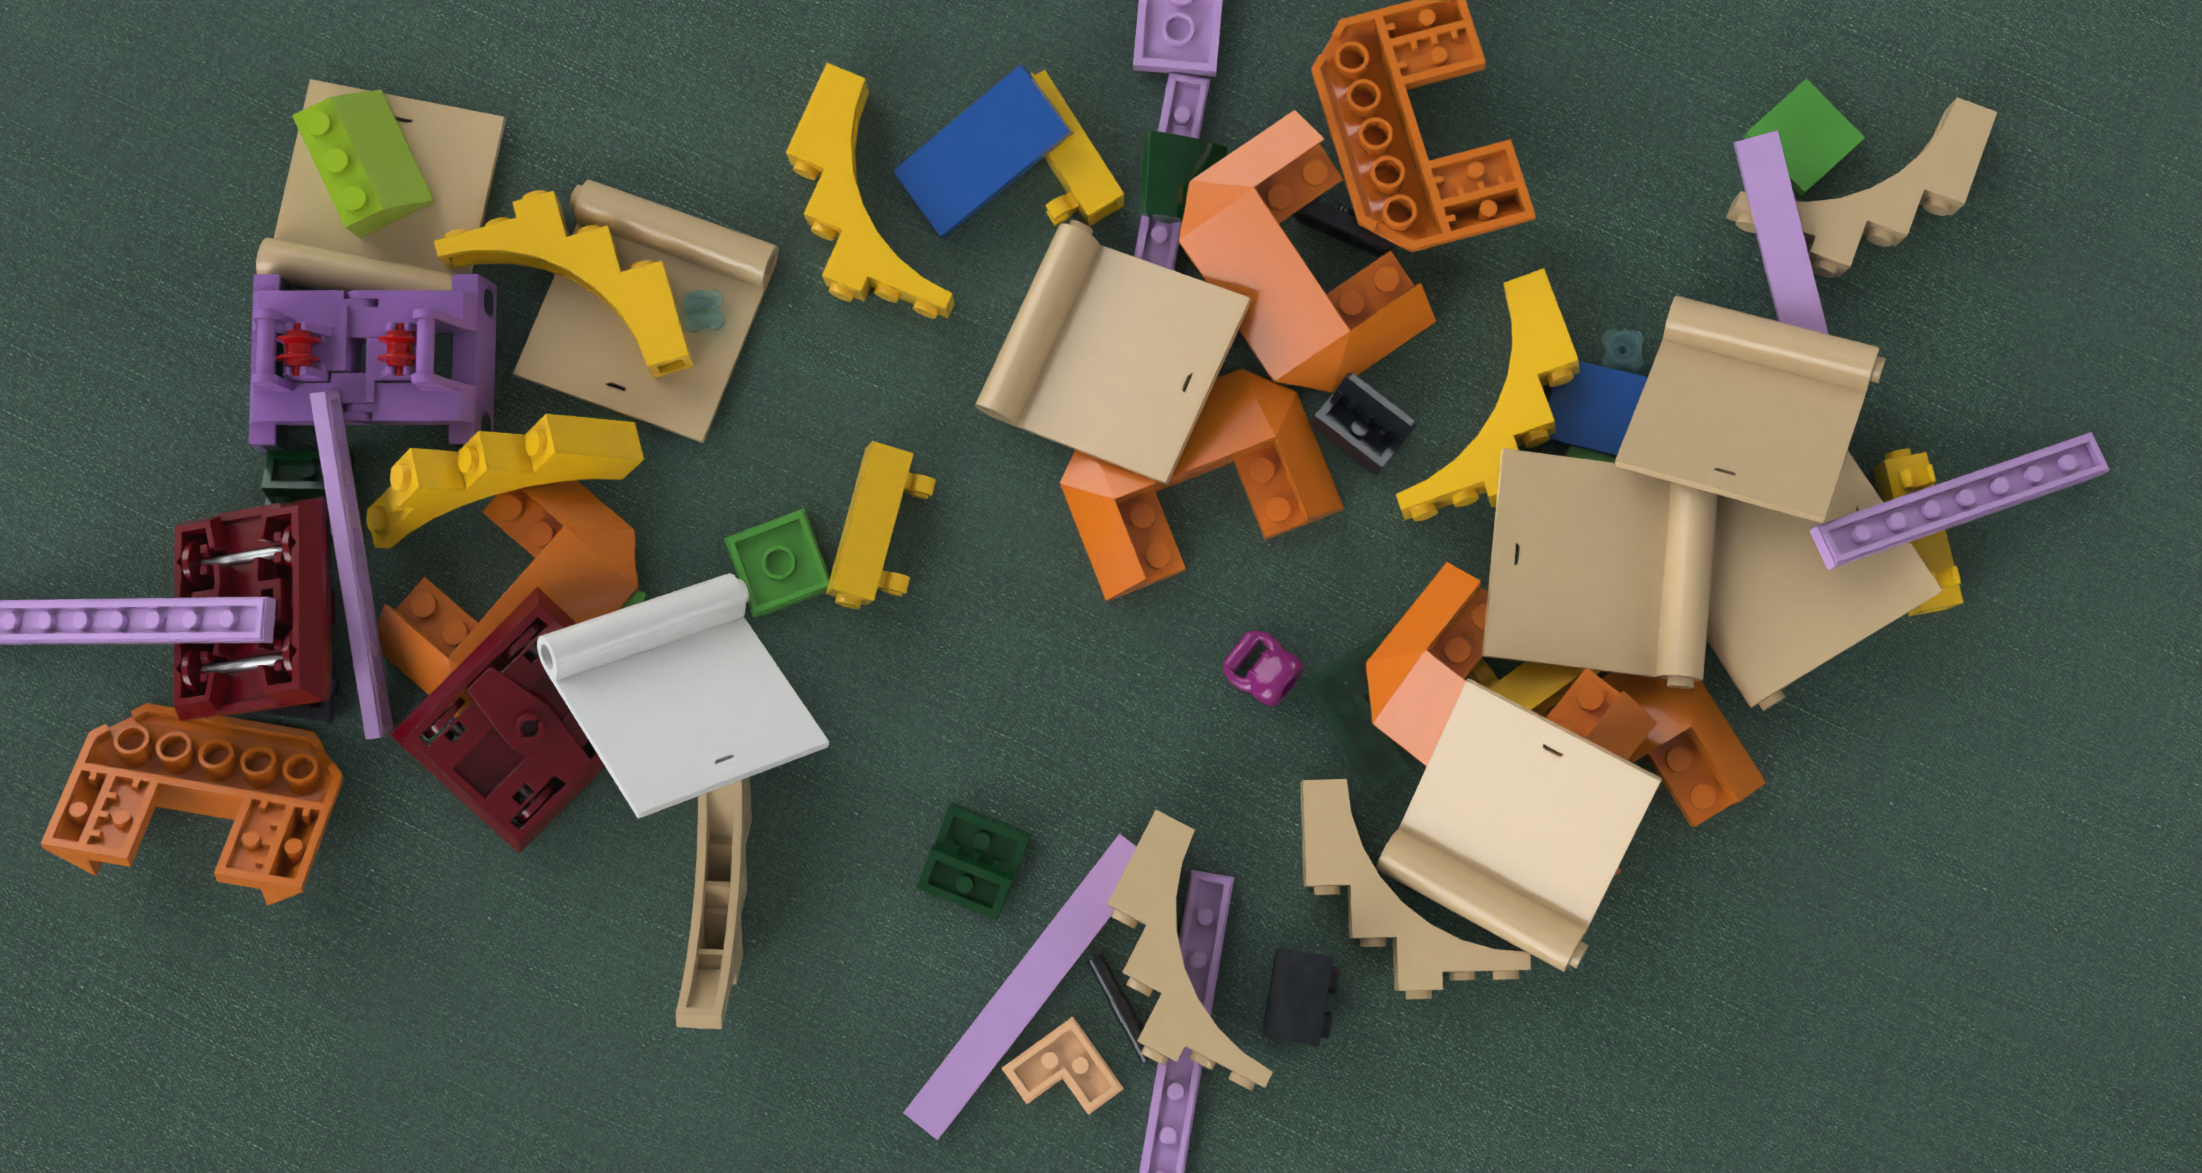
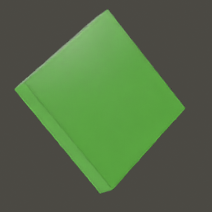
[1743,78,1865,197]
[724,508,830,619]

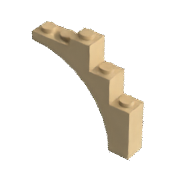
[1726,97,1997,278]
[676,777,752,1029]
[1300,779,1531,999]
[1107,810,1273,1091]

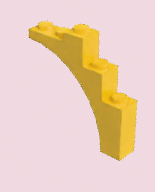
[786,63,955,319]
[434,190,694,378]
[1395,268,1580,521]
[366,414,644,549]

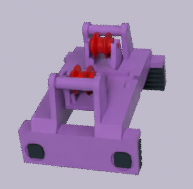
[249,274,497,452]

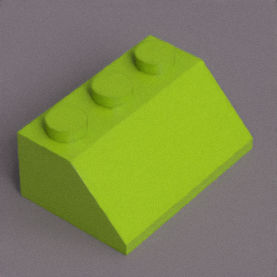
[292,89,435,239]

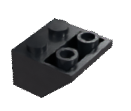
[1261,948,1340,1047]

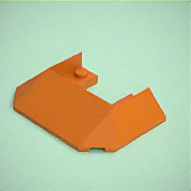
[1311,0,1536,253]
[1178,110,1436,393]
[1060,369,1344,602]
[377,480,639,718]
[1366,562,1657,767]
[1541,673,1766,876]
[40,703,344,906]

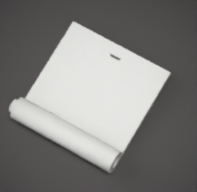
[537,573,829,819]

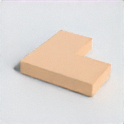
[1001,1017,1124,1115]

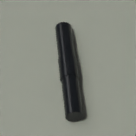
[1087,954,1150,1063]

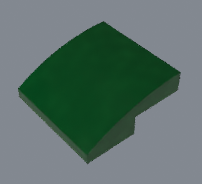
[1139,131,1228,224]
[261,450,354,542]
[917,802,1032,920]

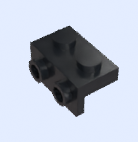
[1309,372,1416,476]

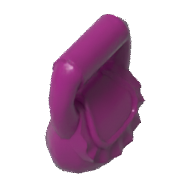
[1222,630,1303,707]

